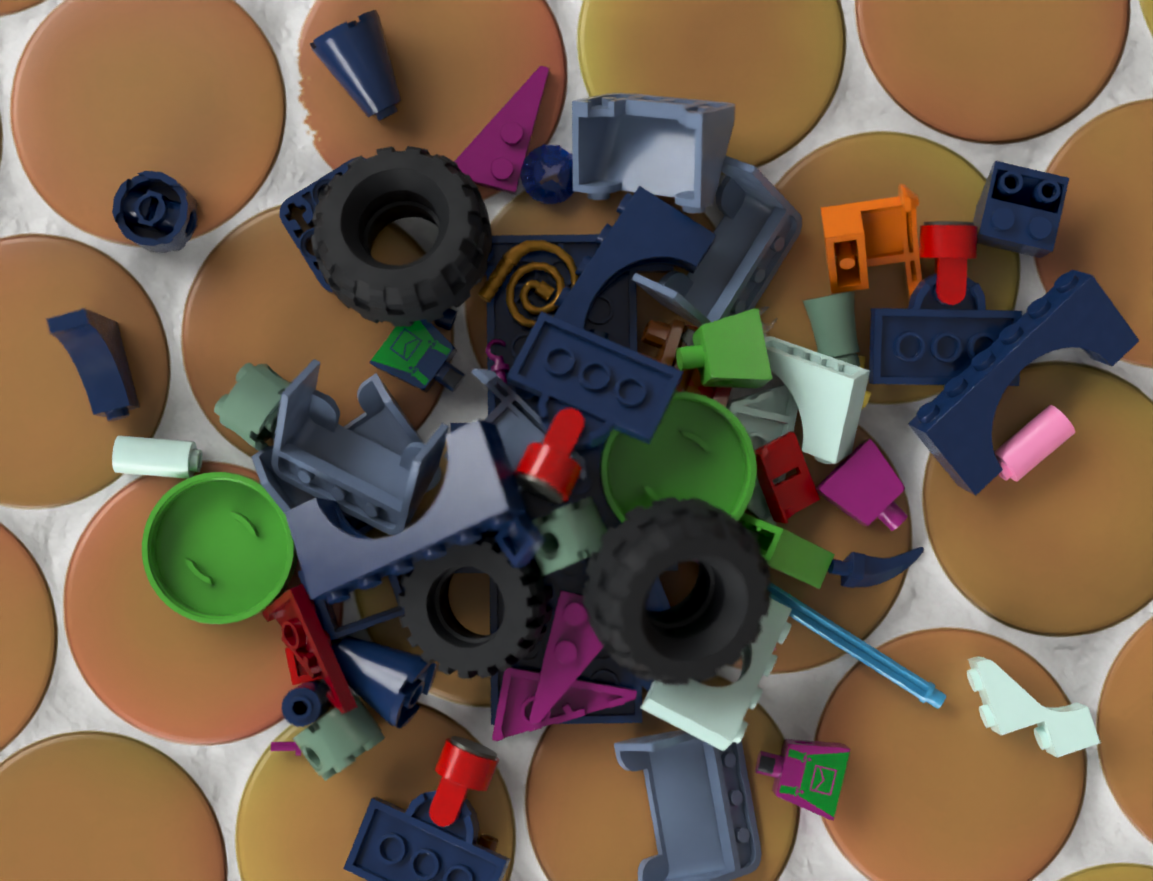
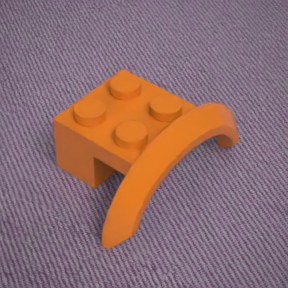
[821,184,922,302]

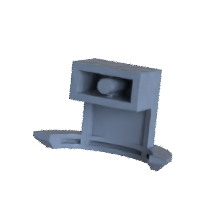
[443,369,586,494]

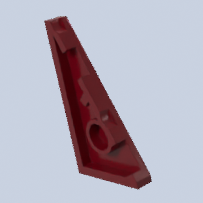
[262,584,358,714]

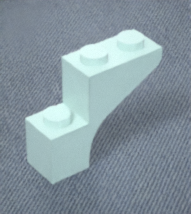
[967,656,1100,757]

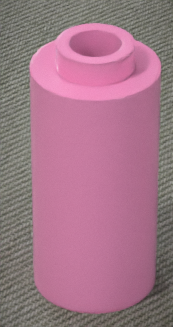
[994,405,1075,482]

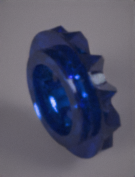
[521,144,574,204]

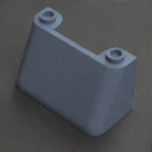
[572,93,735,213]

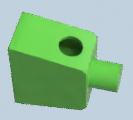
[676,308,772,388]

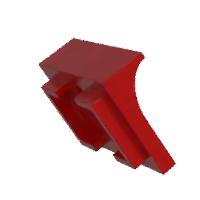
[754,431,820,524]

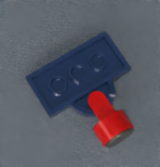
[869,221,1022,386]
[507,311,683,504]
[344,736,511,881]

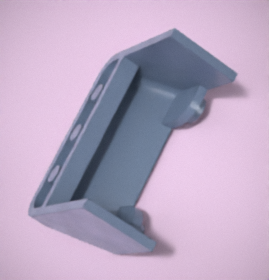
[632,156,802,328]
[271,359,449,535]

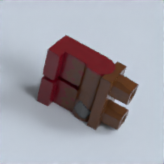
[640,319,732,407]

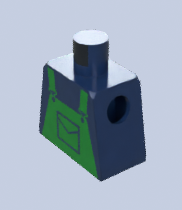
[369,319,466,393]

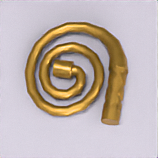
[477,240,579,328]

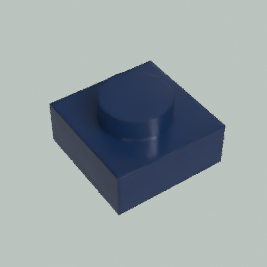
[494,512,545,568]

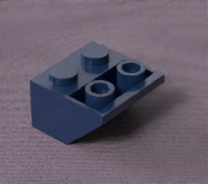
[973,161,1069,258]

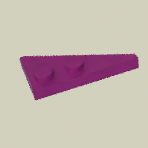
[454,66,550,195]
[528,590,604,725]
[492,667,637,741]

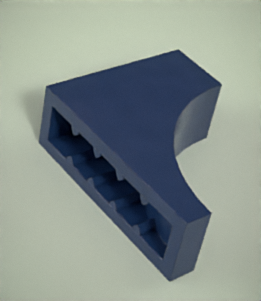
[46,308,140,421]

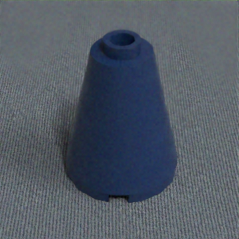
[309,10,401,121]
[331,636,437,729]

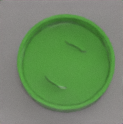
[599,392,757,523]
[142,472,298,624]

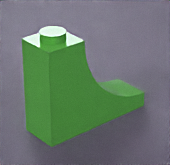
[738,513,835,589]

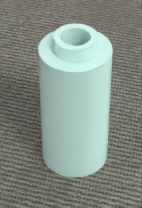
[112,435,203,479]

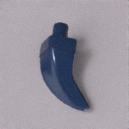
[827,547,924,588]

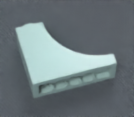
[764,336,870,464]

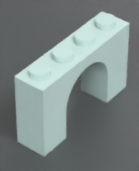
[641,598,792,751]

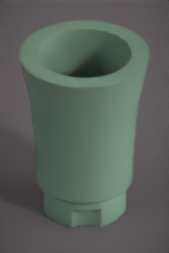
[803,291,860,367]

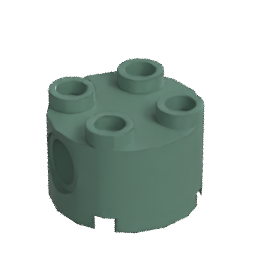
[214,363,292,451]
[532,496,607,576]
[292,693,385,781]

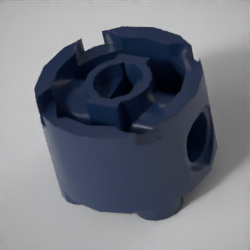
[112,171,198,253]

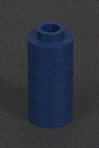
[282,680,331,727]

